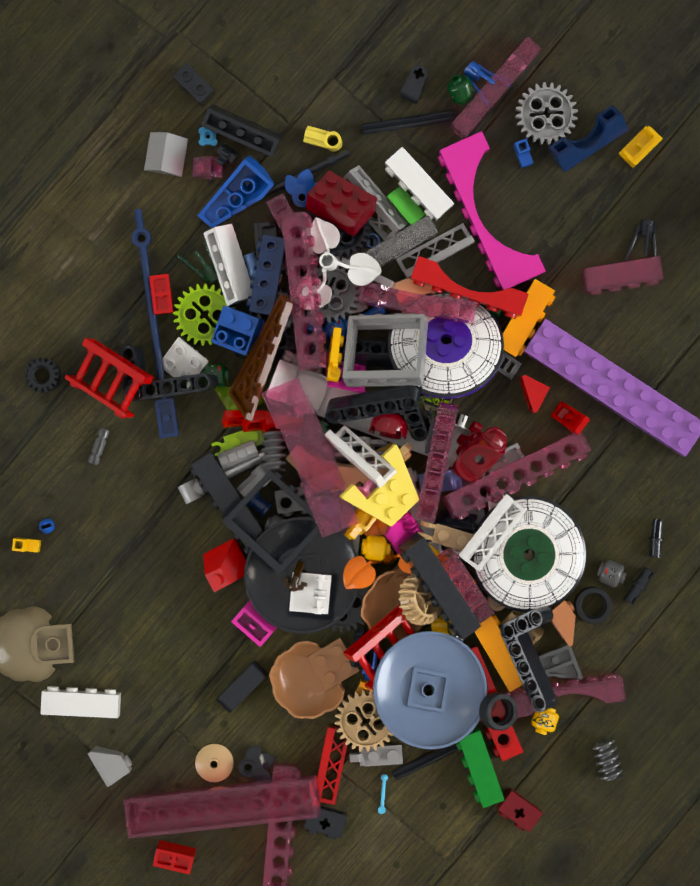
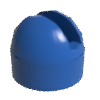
[39,518,55,534]

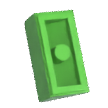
[387,186,425,227]

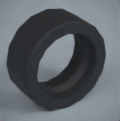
[574,587,612,624]
[479,692,518,731]

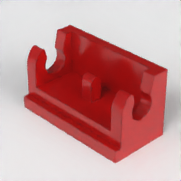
[149,274,173,316]
[153,840,197,875]

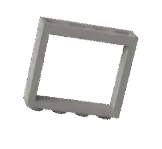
[342,313,428,387]

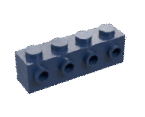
[247,235,287,316]

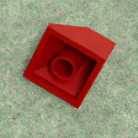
[203,538,247,592]

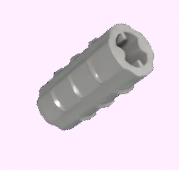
[218,440,260,470]

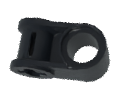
[399,65,428,104]

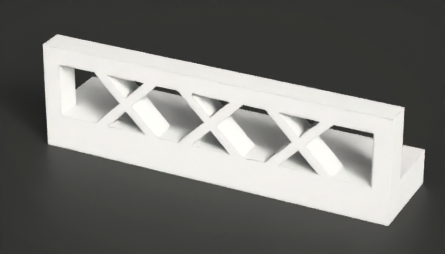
[325,425,397,488]
[458,494,527,572]

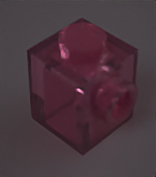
[193,156,223,179]

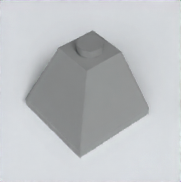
[88,746,132,787]

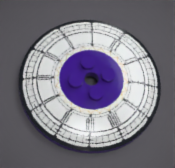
[388,292,504,399]

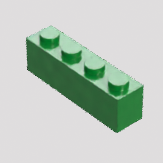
[456,725,505,808]

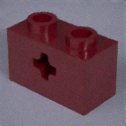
[497,788,543,832]

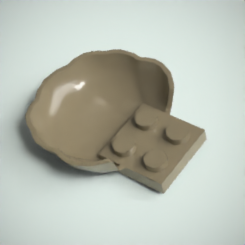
[0,606,74,682]

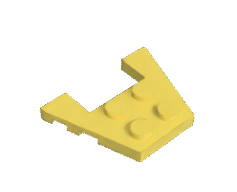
[339,444,419,527]

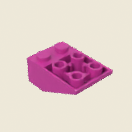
[231,600,277,647]

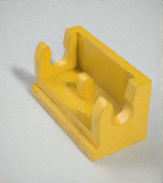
[618,126,663,168]

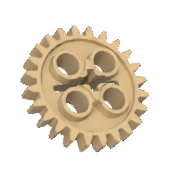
[335,689,394,752]

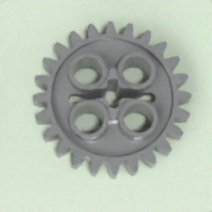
[515,82,578,146]

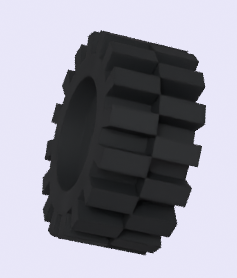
[24,358,61,393]

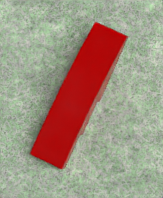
[222,410,304,434]

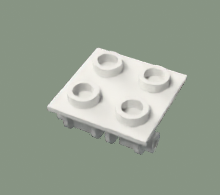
[163,337,209,388]
[289,572,331,614]

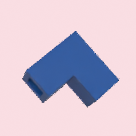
[513,139,534,169]

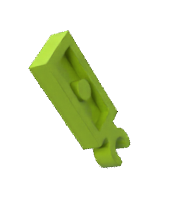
[211,430,265,456]

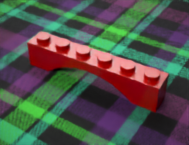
[410,256,529,319]

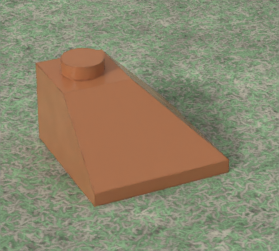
[551,600,576,647]

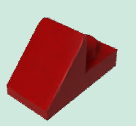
[551,401,590,435]

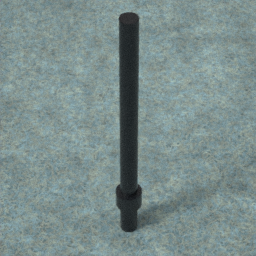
[262,148,350,199]

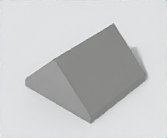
[144,132,188,177]

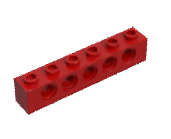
[469,644,523,761]

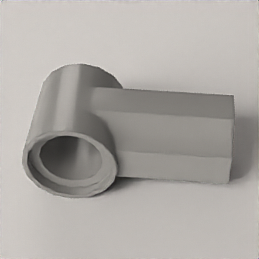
[237,462,273,497]

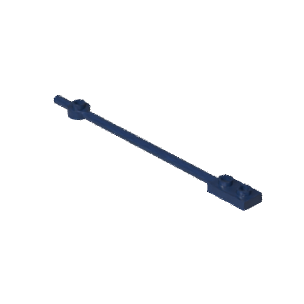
[132,209,179,439]

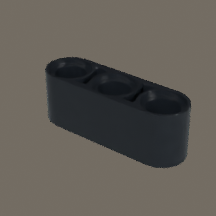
[216,661,268,713]

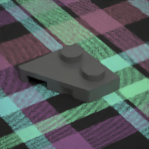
[538,644,583,680]

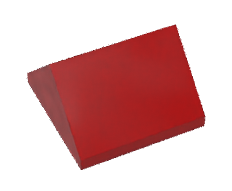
[518,375,550,414]

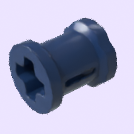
[247,492,273,517]

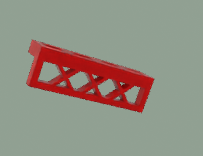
[312,725,347,805]

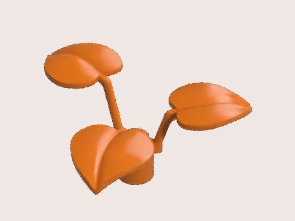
[343,519,412,589]

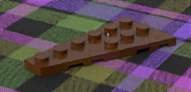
[228,294,293,421]

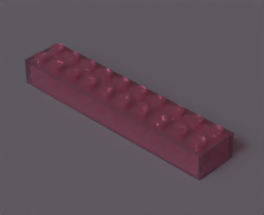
[123,775,321,839]

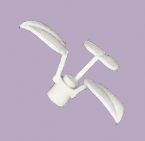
[300,218,382,310]

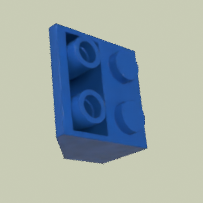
[211,306,265,356]

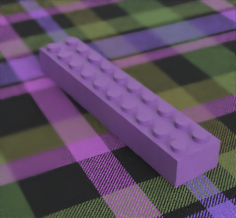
[523,319,700,457]

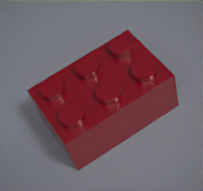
[306,171,377,236]

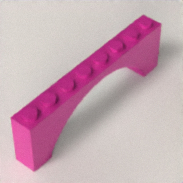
[437,131,546,291]

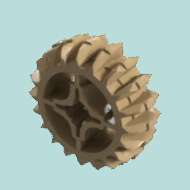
[398,574,441,626]

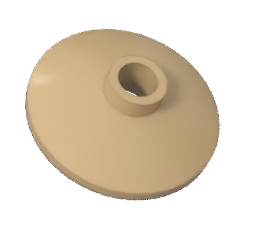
[195,744,234,782]

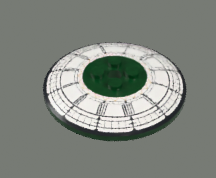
[470,496,586,612]

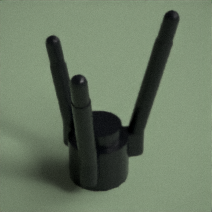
[623,219,657,262]

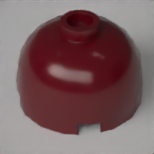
[369,413,408,440]

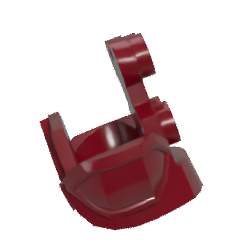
[453,421,507,482]

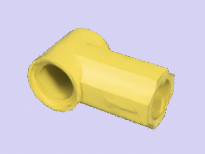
[303,126,343,152]

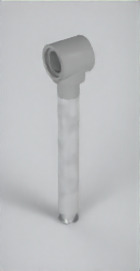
[178,447,283,504]

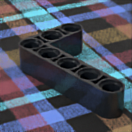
[120,346,218,401]
[325,385,430,441]
[500,606,557,712]

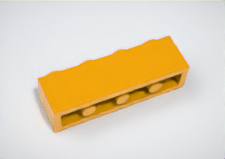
[502,279,555,358]
[474,612,523,692]

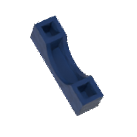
[548,105,628,172]

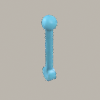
[378,774,388,814]

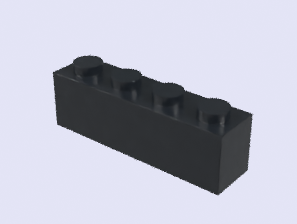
[201,104,283,157]

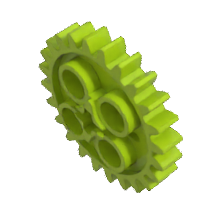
[173,283,234,346]

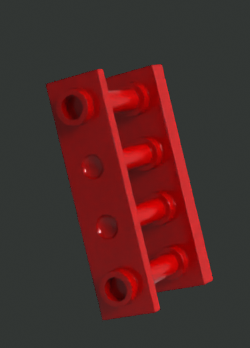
[65,338,154,419]
[343,604,415,691]

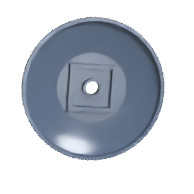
[373,631,487,749]

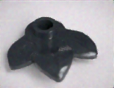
[239,745,276,783]

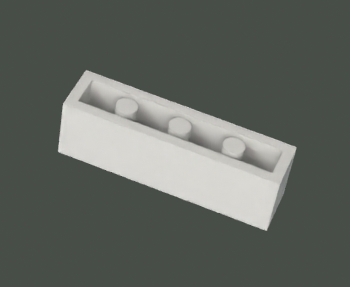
[385,147,454,221]
[204,224,253,306]
[41,686,121,718]

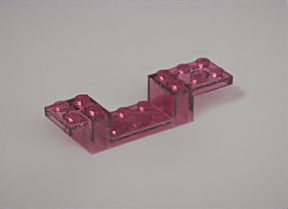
[262,378,359,538]

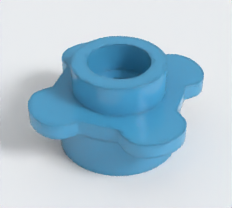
[198,127,218,146]

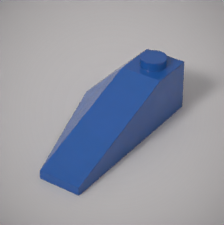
[197,155,274,228]

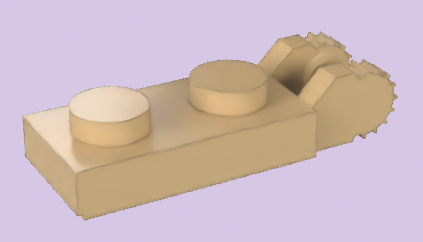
[418,520,474,551]

